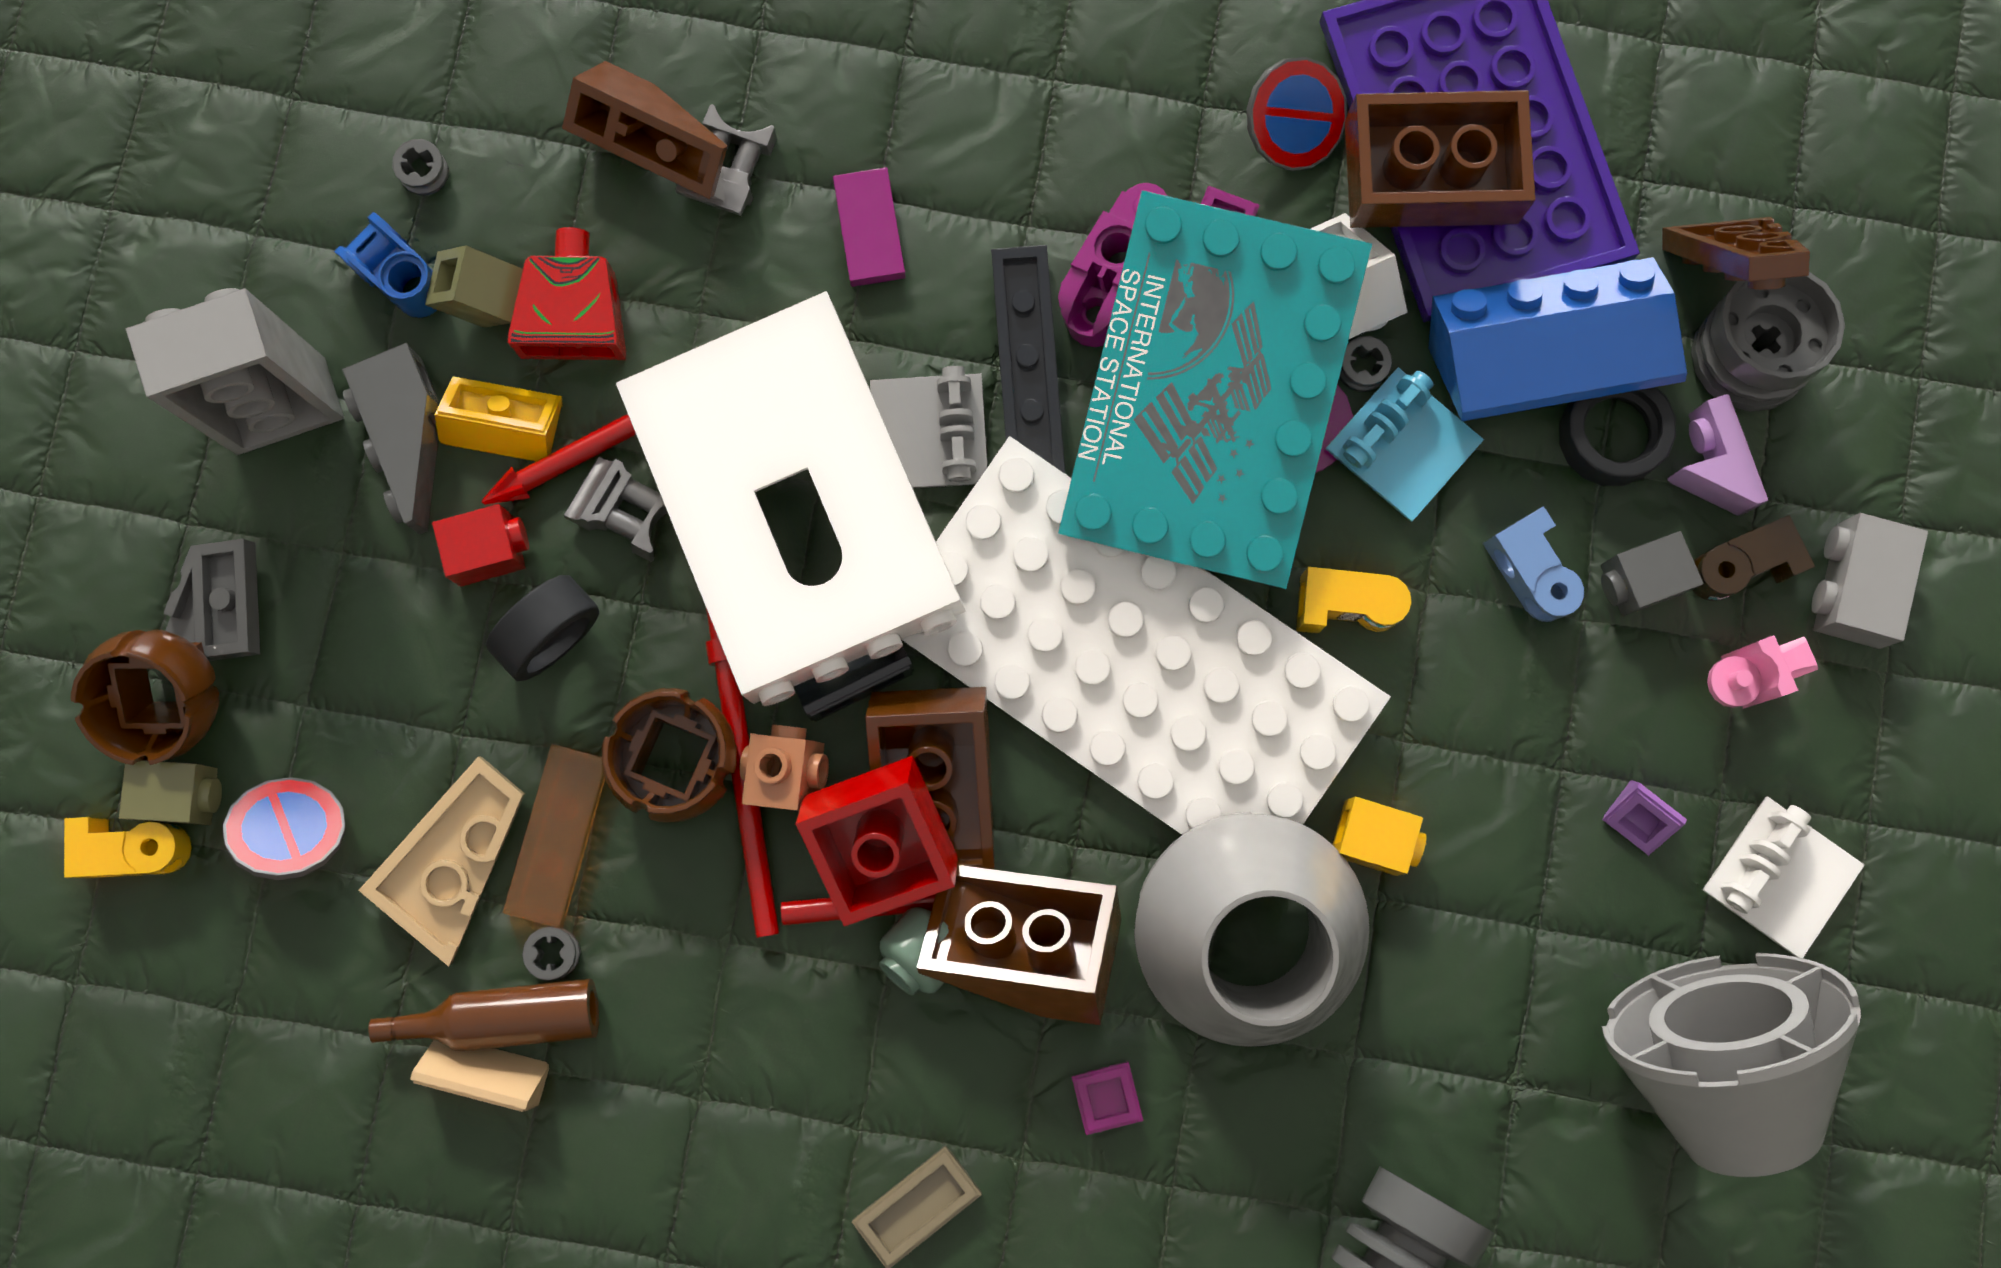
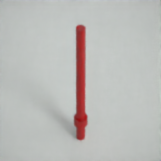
[705,608,779,938]

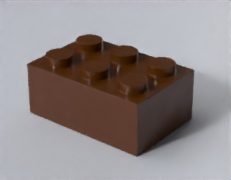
[1345,90,1535,228]

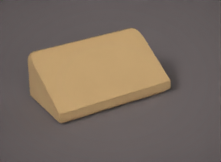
[410,1040,549,1112]

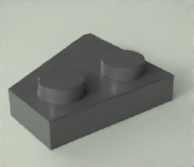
[164,539,260,661]

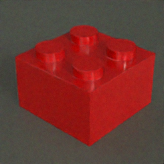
[796,755,958,927]

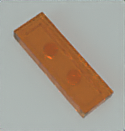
[503,744,605,928]

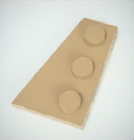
[358,756,525,967]

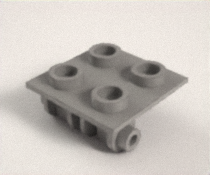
[870,366,987,488]

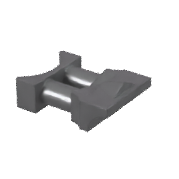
[675,104,777,216]
[564,457,668,562]

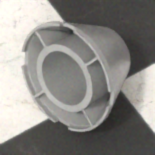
[1134,812,1369,1047]
[1602,953,1861,1177]

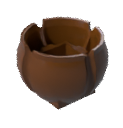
[71,630,220,765]
[601,688,737,822]

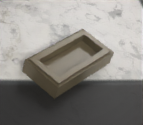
[852,1145,982,1268]

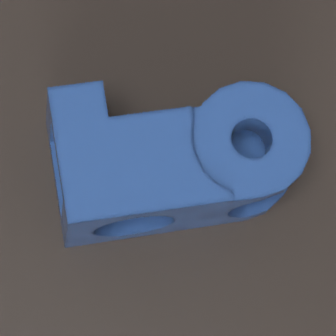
[1483,506,1584,622]

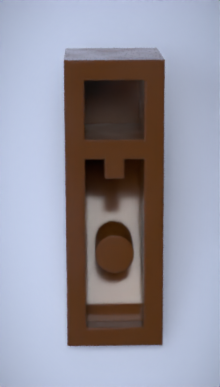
[562,61,728,199]

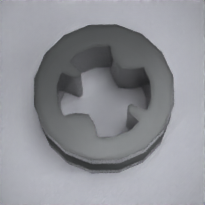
[392,139,449,196]
[1339,336,1392,392]
[522,927,581,980]

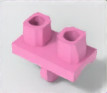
[1707,635,1818,709]

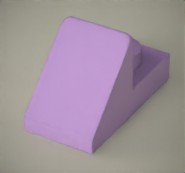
[1667,394,1769,516]

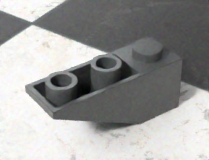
[342,343,440,534]

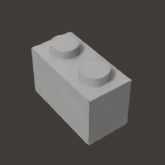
[1811,513,1928,649]

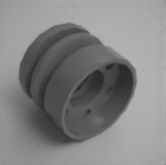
[1691,272,1845,412]
[1331,1166,1495,1268]

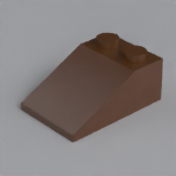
[865,687,995,870]
[917,865,1122,1025]

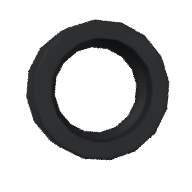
[1559,387,1676,486]
[485,575,600,681]

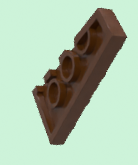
[1662,217,1810,290]

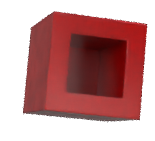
[432,504,529,587]

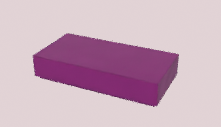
[833,167,906,287]

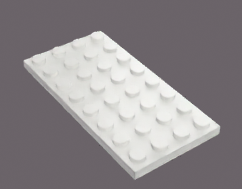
[902,436,1391,835]

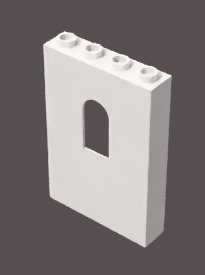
[616,291,966,706]

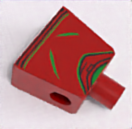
[508,227,626,360]

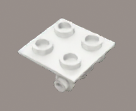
[1703,796,1864,958]

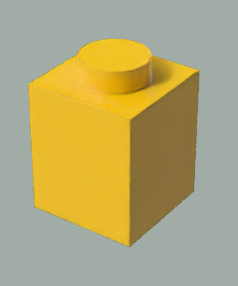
[1332,797,1426,876]

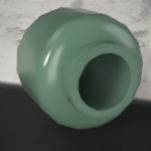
[879,907,949,995]

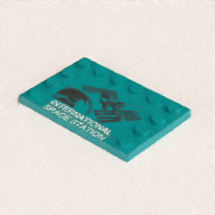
[1058,190,1372,589]

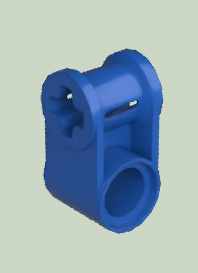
[334,212,437,318]

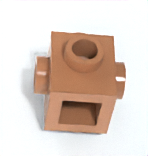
[740,725,829,811]

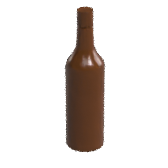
[368,979,599,1051]

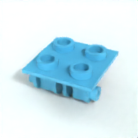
[1326,367,1484,522]

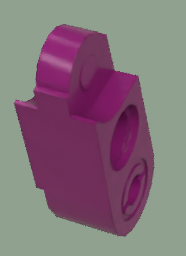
[1058,183,1167,347]

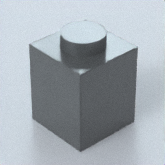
[1601,531,1703,617]

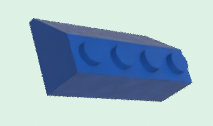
[1429,257,1687,421]

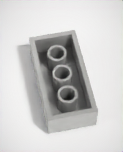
[126,288,344,455]

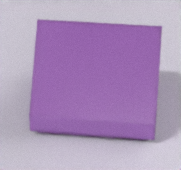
[1602,780,1687,856]

